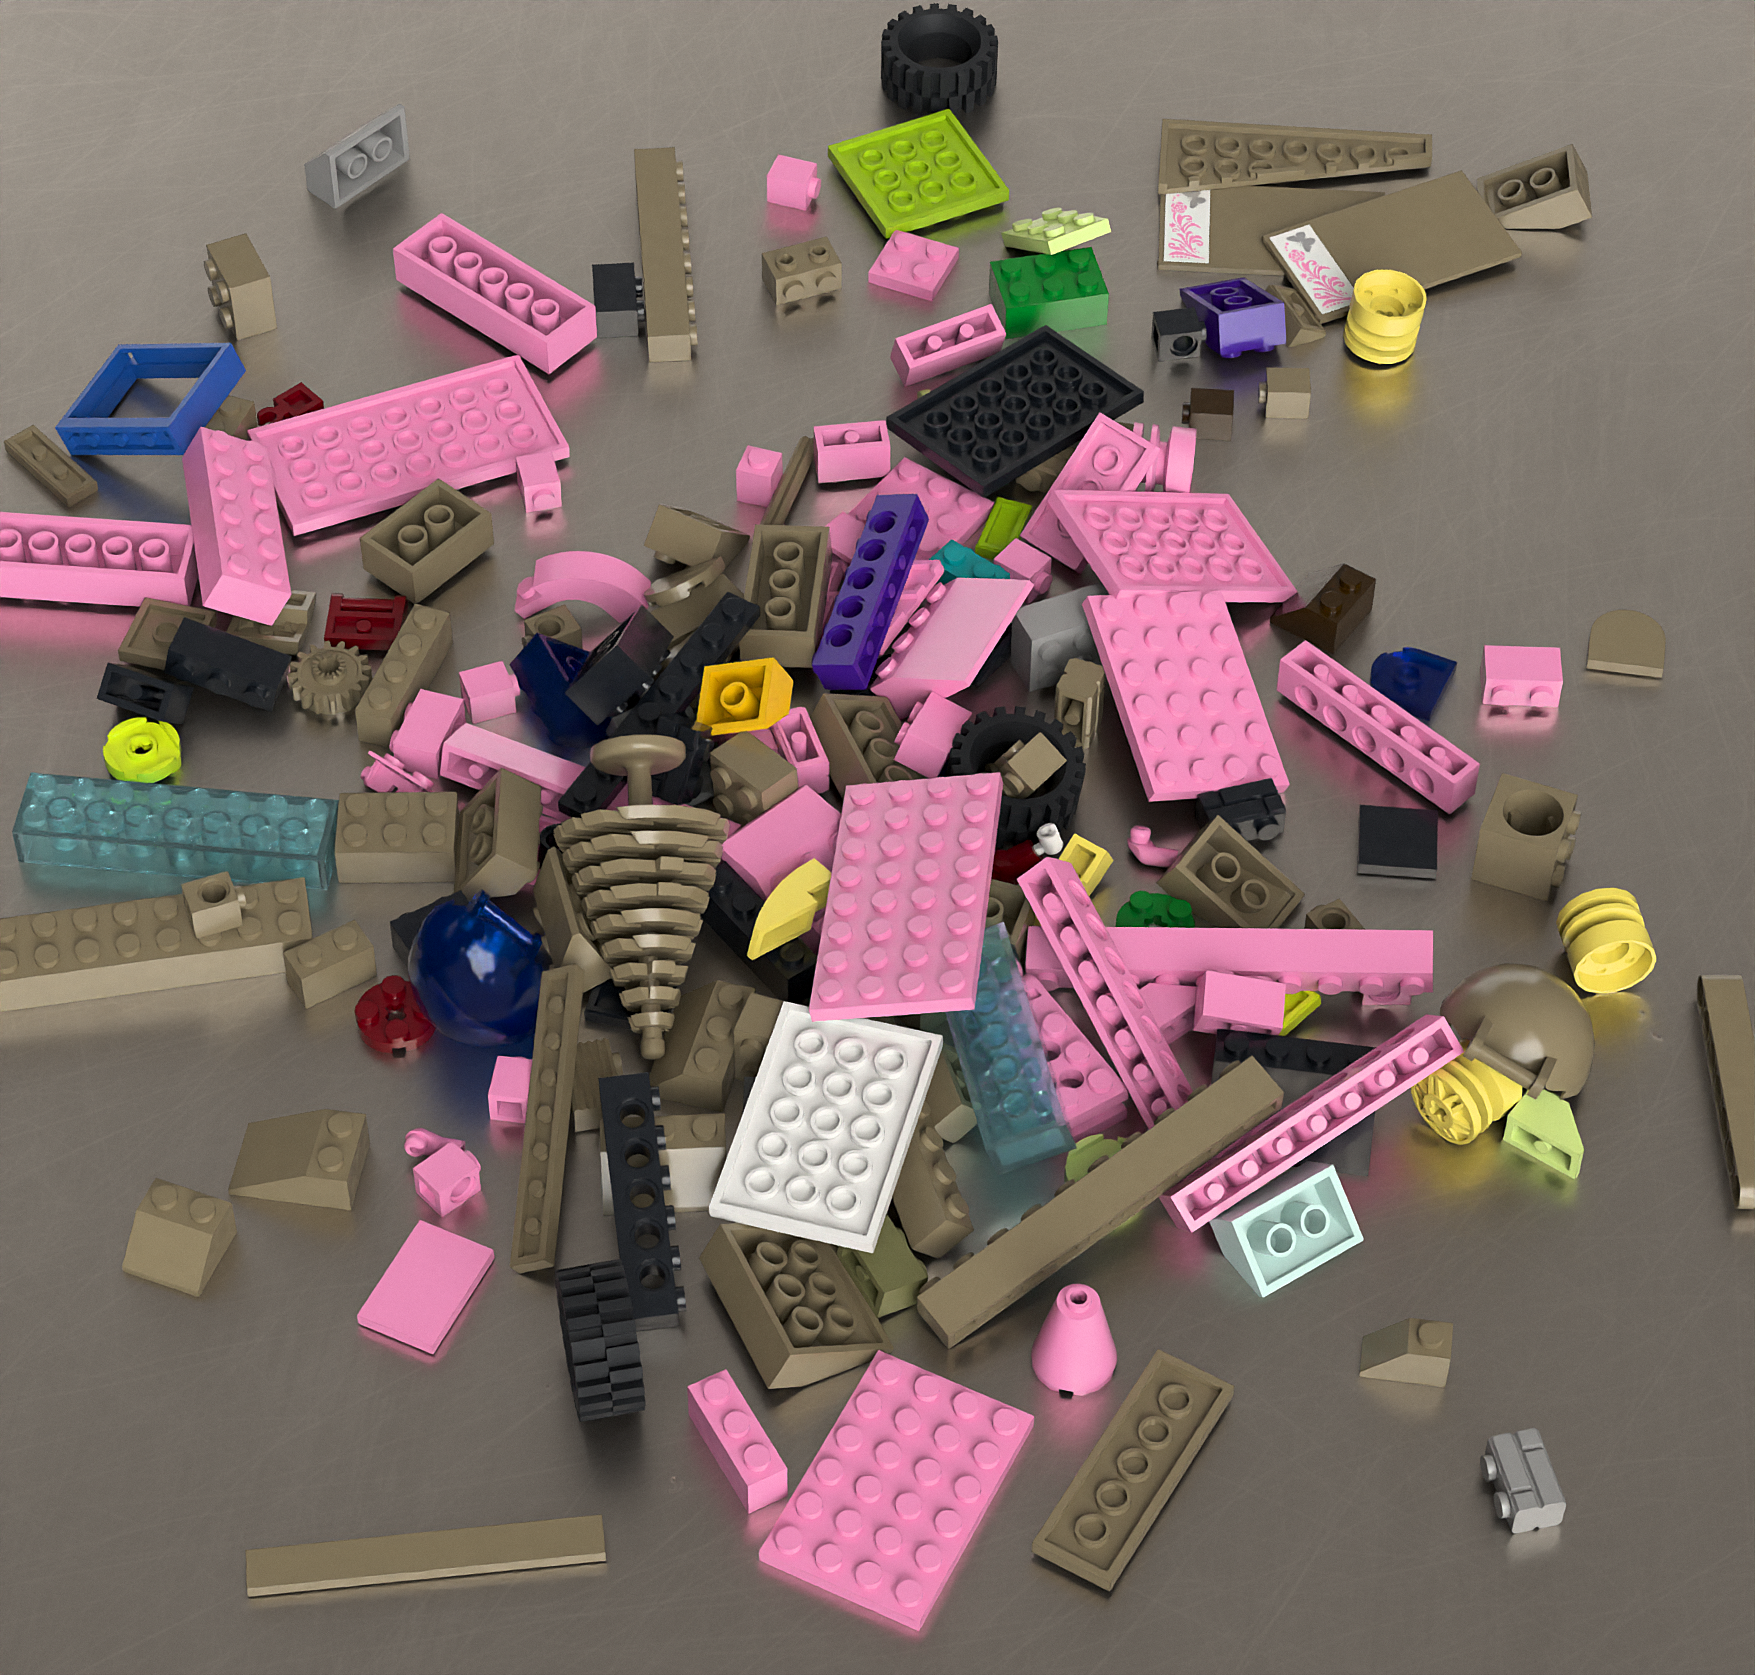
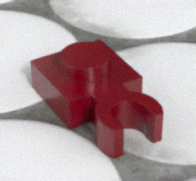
[257,382,324,426]

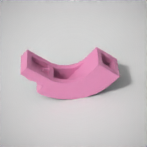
[515,551,651,623]

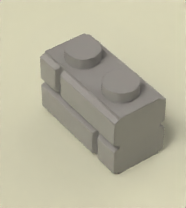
[1480,1428,1567,1534]

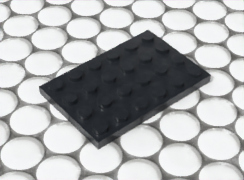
[886,325,1144,498]

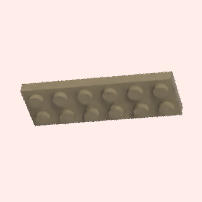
[1031,1349,1235,1592]

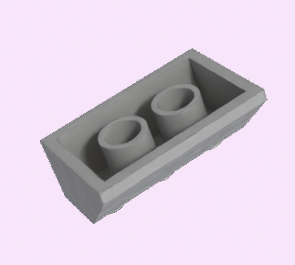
[304,104,410,209]

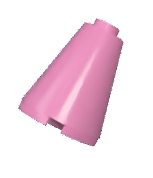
[1031,1284,1117,1396]

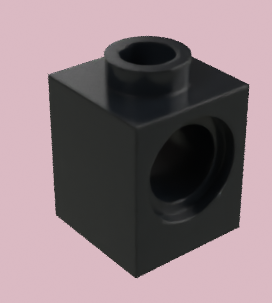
[1151,307,1207,362]

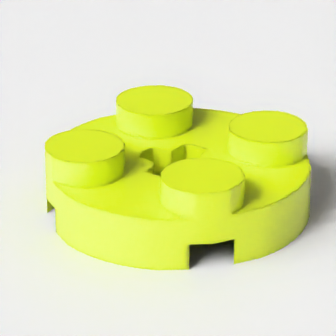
[103,717,182,789]

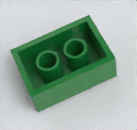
[989,247,1109,340]

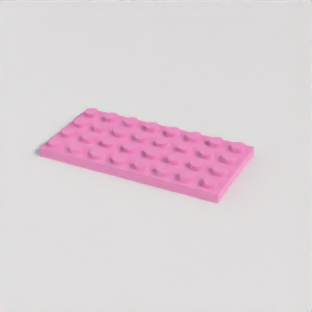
[247,354,570,536]
[809,772,1003,1022]

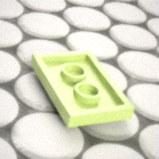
[1001,207,1111,255]

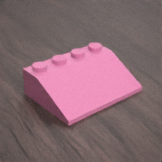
[870,578,1034,720]

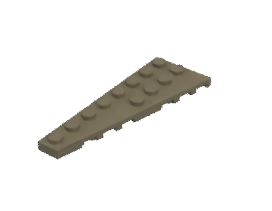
[1158,119,1432,194]

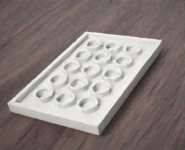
[709,1001,943,1253]

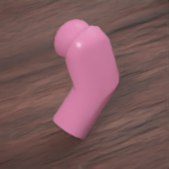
[1127,826,1178,868]
[404,1128,465,1157]

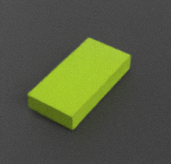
[975,497,1032,560]

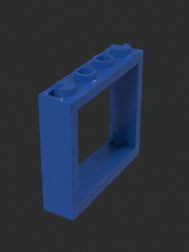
[55,343,246,455]

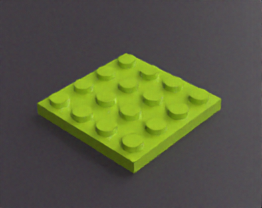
[828,109,1009,239]

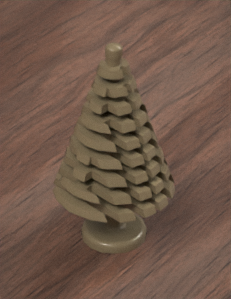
[553,735,730,1060]

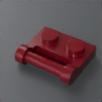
[324,593,408,650]

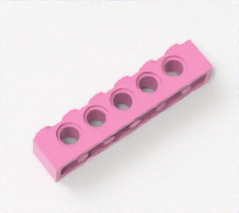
[1277,640,1480,814]

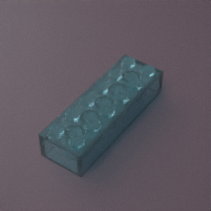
[945,922,1077,1175]

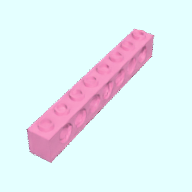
[1017,856,1193,1129]
[1159,1014,1464,1233]

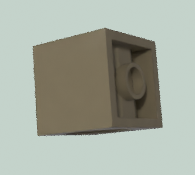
[1471,773,1582,901]

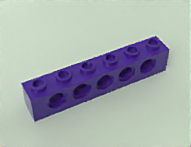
[812,494,929,690]

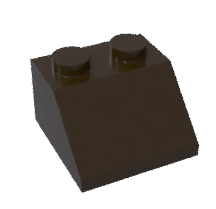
[1270,563,1376,654]

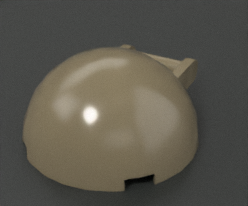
[1440,963,1595,1100]

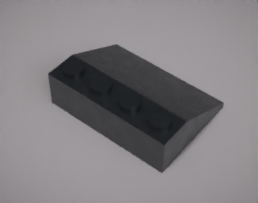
[1211,1029,1376,1176]

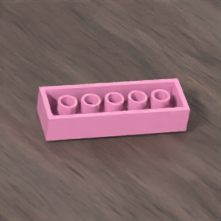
[393,213,597,374]
[182,427,291,626]
[0,512,198,607]

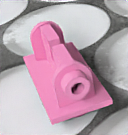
[361,751,434,793]

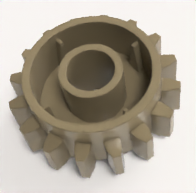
[288,641,373,715]

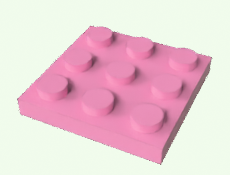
[848,457,994,560]

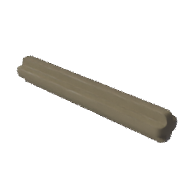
[759,436,814,525]

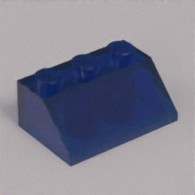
[509,633,625,750]

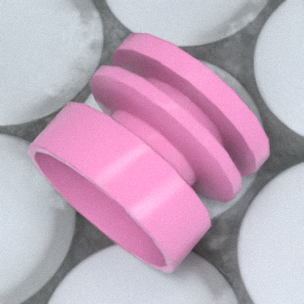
[1132,422,1197,493]

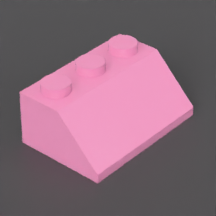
[721,785,841,902]

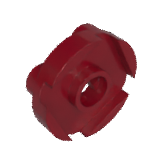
[354,975,437,1053]

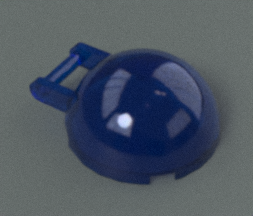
[408,889,544,1049]

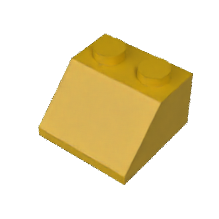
[696,657,794,736]

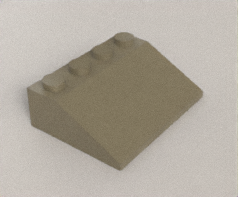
[699,1223,894,1389]

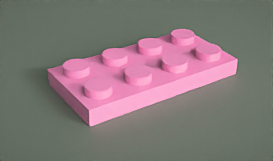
[1020,413,1161,574]

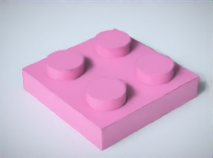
[868,230,959,301]

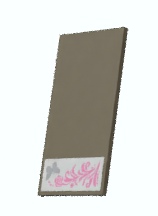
[1262,170,1522,324]
[1157,186,1385,276]

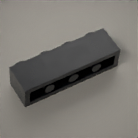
[700,861,817,1004]

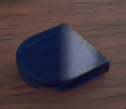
[1369,647,1457,721]

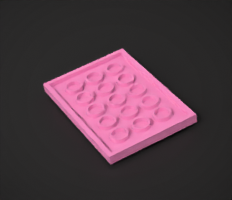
[1047,490,1298,603]
[1082,590,1290,802]
[759,1350,1034,1631]

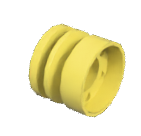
[1343,270,1427,364]
[1556,887,1657,994]
[1411,1038,1522,1145]

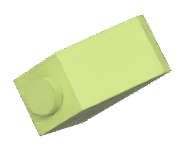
[1503,1089,1584,1179]

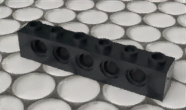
[598,1072,687,1331]

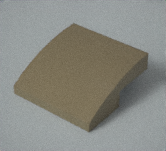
[226,590,316,655]

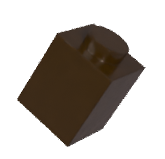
[1181,388,1234,441]

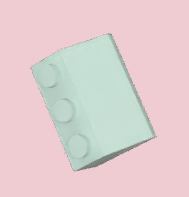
[1209,1161,1364,1297]

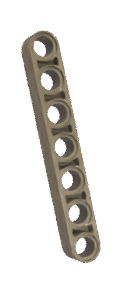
[1697,975,1755,1209]

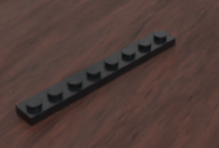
[558,591,760,818]

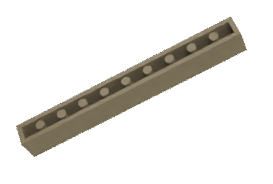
[917,1056,1284,1350]

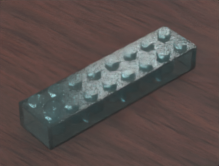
[12,772,339,890]

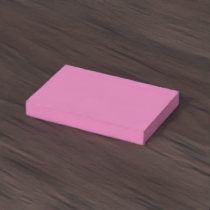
[357,1220,495,1354]

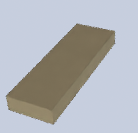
[4,424,98,508]

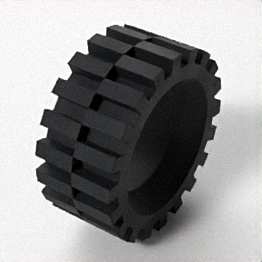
[881,3,998,116]
[945,706,1086,849]
[555,1259,646,1422]

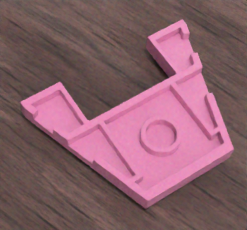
[820,560,945,656]

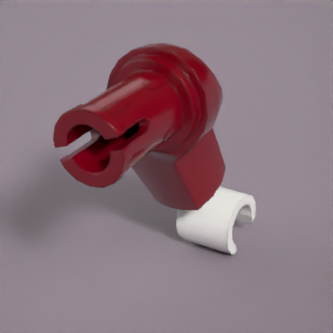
[991,823,1063,885]

